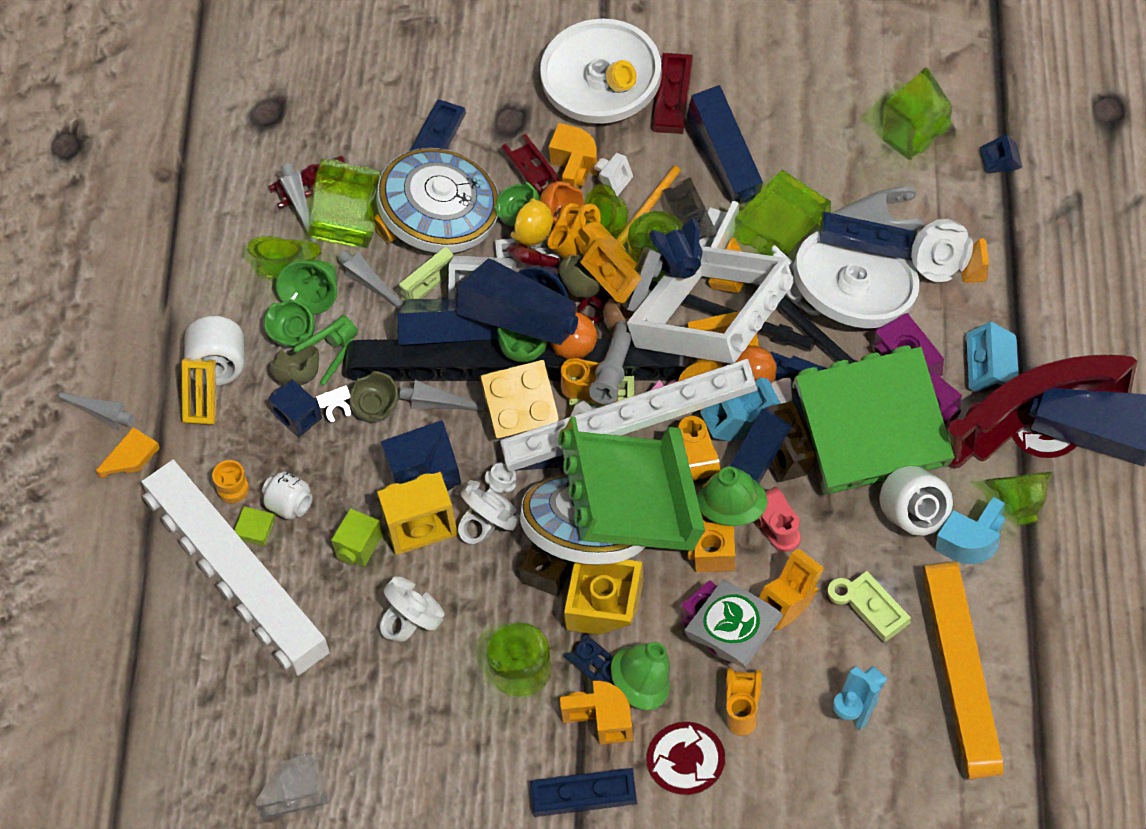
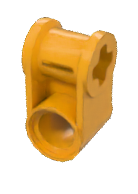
[547,203,601,259]
[561,358,619,406]
[678,416,721,481]
[726,667,762,736]

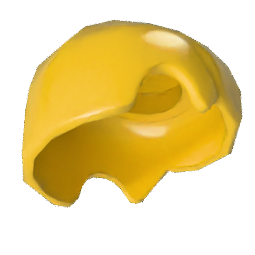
[511,198,553,246]

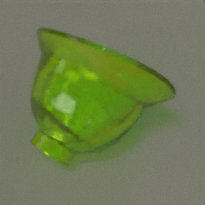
[983,472,1054,526]

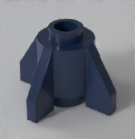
[649,218,703,279]

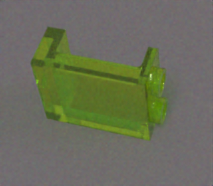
[307,159,381,248]
[735,170,831,257]

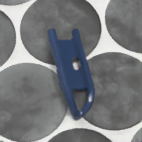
[564,634,614,685]

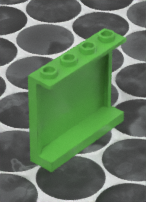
[792,346,954,496]
[558,416,705,551]

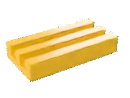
[182,358,216,424]

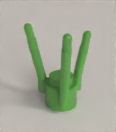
[294,315,358,386]

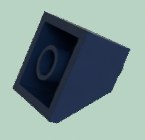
[381,420,461,491]

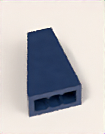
[686,85,763,203]
[457,258,578,345]
[397,299,498,345]
[1028,388,1146,467]

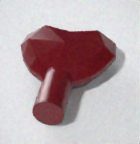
[507,244,559,268]

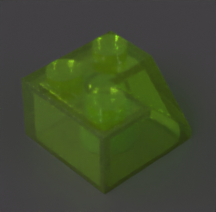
[882,67,952,160]

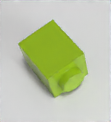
[332,508,383,567]

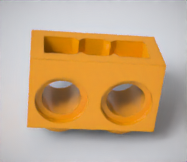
[688,512,736,572]

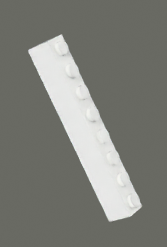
[142,459,330,677]

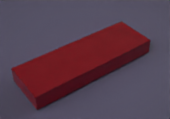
[653,53,693,134]

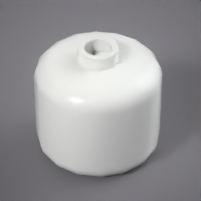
[184,316,244,386]
[879,466,953,536]

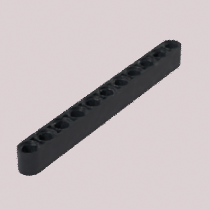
[345,339,692,381]

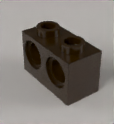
[765,401,817,482]
[517,541,574,597]

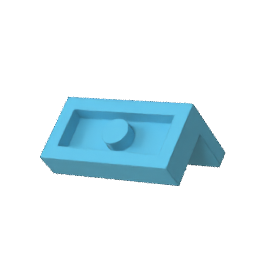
[966,321,1018,393]

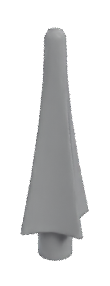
[280,163,318,244]
[338,250,404,309]
[399,380,487,411]
[58,392,135,431]

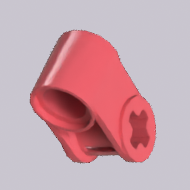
[754,487,801,552]

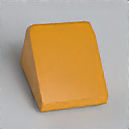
[961,238,989,283]

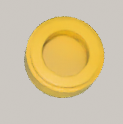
[606,60,637,92]

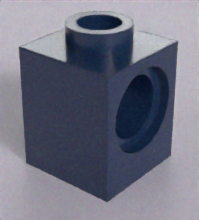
[269,379,322,438]

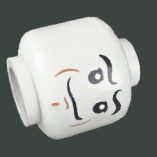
[262,471,312,520]

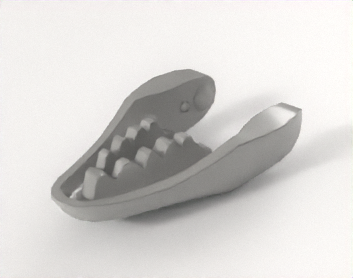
[833,186,925,236]

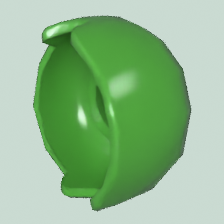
[494,182,540,227]
[264,299,315,347]
[497,327,548,363]

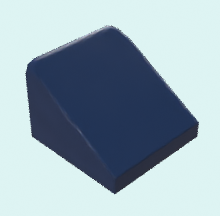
[980,134,1022,174]

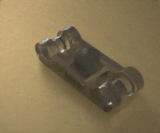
[662,177,717,240]

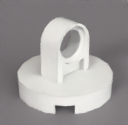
[911,219,973,282]
[458,480,520,544]
[380,576,445,642]

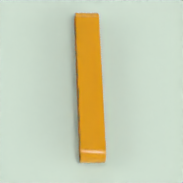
[923,561,1004,780]

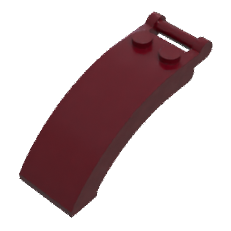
[948,354,1138,469]

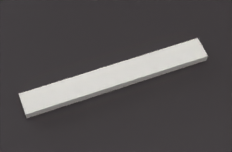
[500,359,758,472]

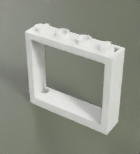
[627,246,793,364]

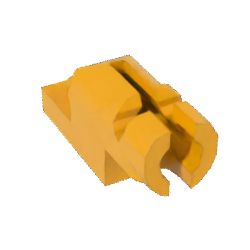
[576,222,642,303]

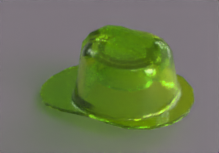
[585,184,628,238]
[247,236,321,278]

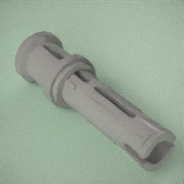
[589,321,632,405]

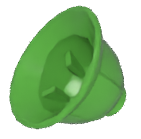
[276,259,338,314]
[698,466,768,526]
[611,642,670,710]

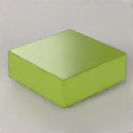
[234,506,276,547]

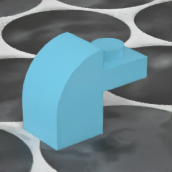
[700,377,781,441]
[936,497,1006,564]

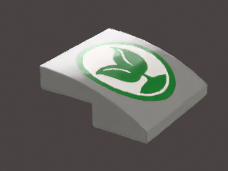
[684,580,783,668]

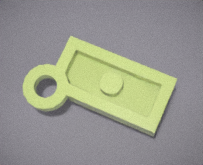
[828,571,911,643]

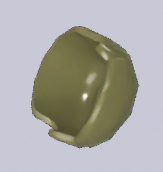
[559,254,603,298]
[271,343,319,385]
[349,371,399,423]

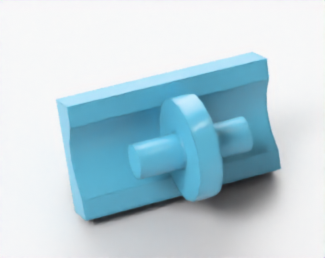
[833,666,887,730]

